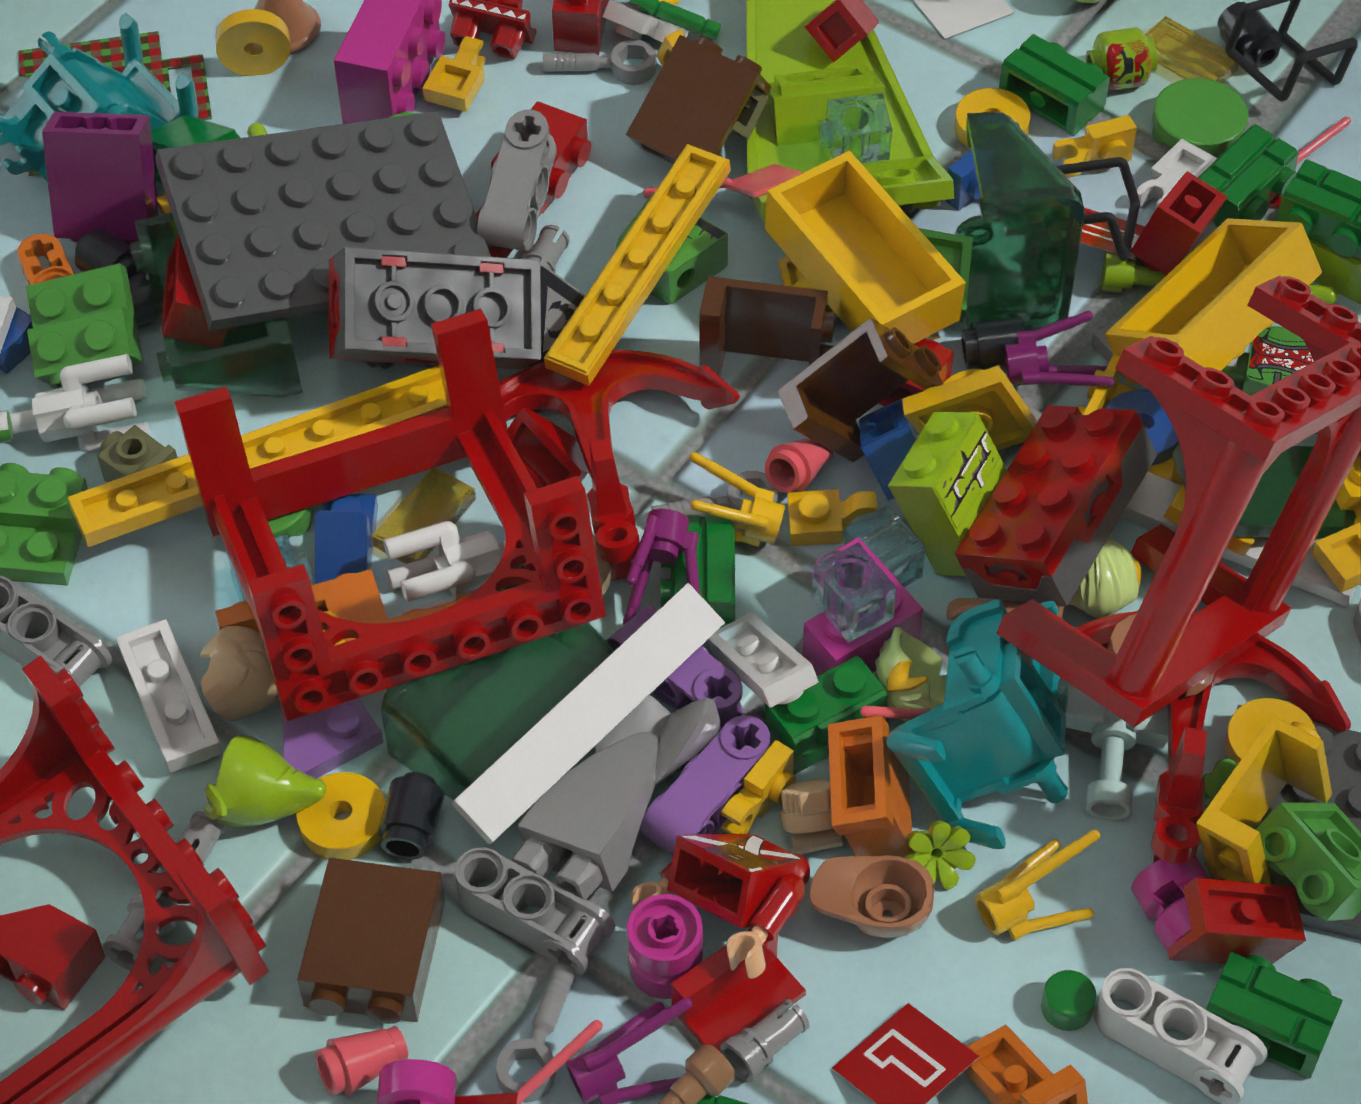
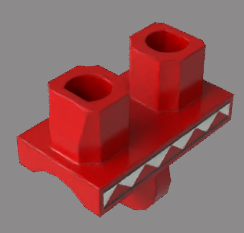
[448,0,537,60]

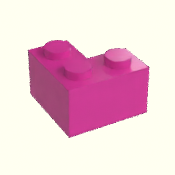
[802,537,923,676]

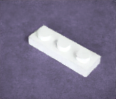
[707,612,819,708]
[115,619,222,773]

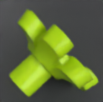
[904,820,976,890]

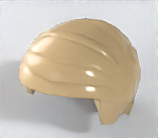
[200,626,278,722]

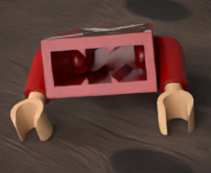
[632,833,810,979]

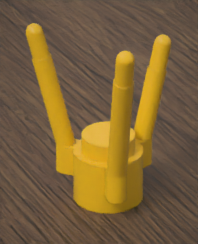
[689,452,785,547]
[974,830,1100,941]

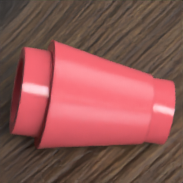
[765,438,834,493]
[315,1026,408,1095]

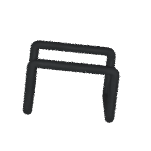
[1225,0,1358,101]
[1028,157,1140,271]

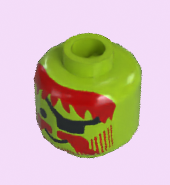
[1086,27,1158,91]

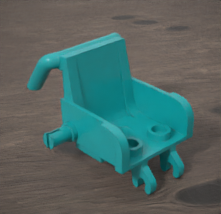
[0,12,199,182]
[886,599,1069,849]

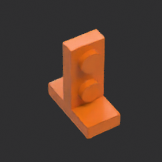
[963,1024,1088,1104]

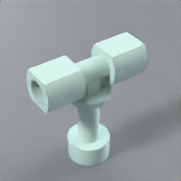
[1058,685,1168,820]

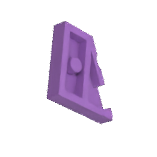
[282,698,384,778]

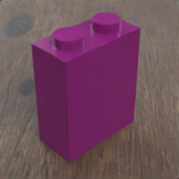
[42,112,160,245]

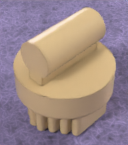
[780,779,843,854]

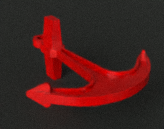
[499,350,740,581]
[1076,611,1351,864]

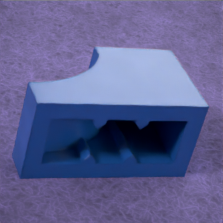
[859,397,919,501]

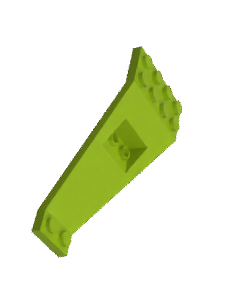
[746,0,954,222]

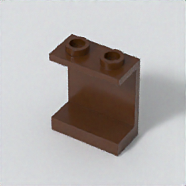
[626,35,772,164]
[699,276,836,376]
[777,318,943,463]

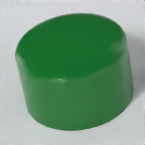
[1041,970,1097,1031]

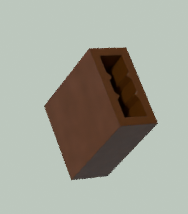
[297,858,445,1024]

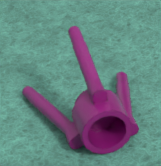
[1005,311,1115,387]
[623,508,700,625]
[565,998,692,1104]

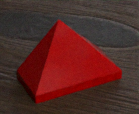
[508,407,588,488]

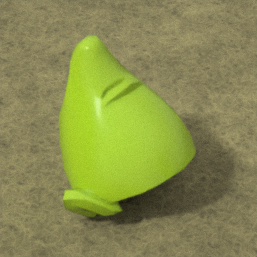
[204,735,326,827]

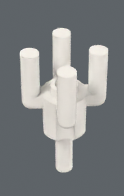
[10,354,151,452]
[383,521,505,614]

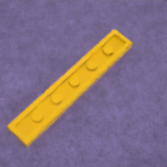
[544,144,731,386]

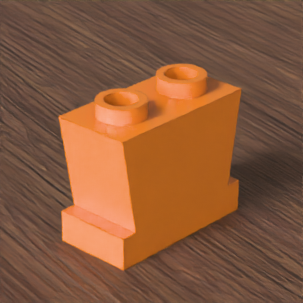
[828,715,913,856]

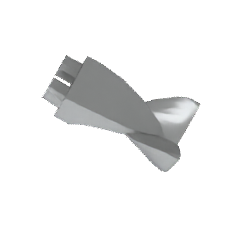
[511,694,720,899]

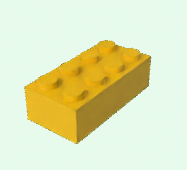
[765,150,966,344]
[1104,218,1322,384]

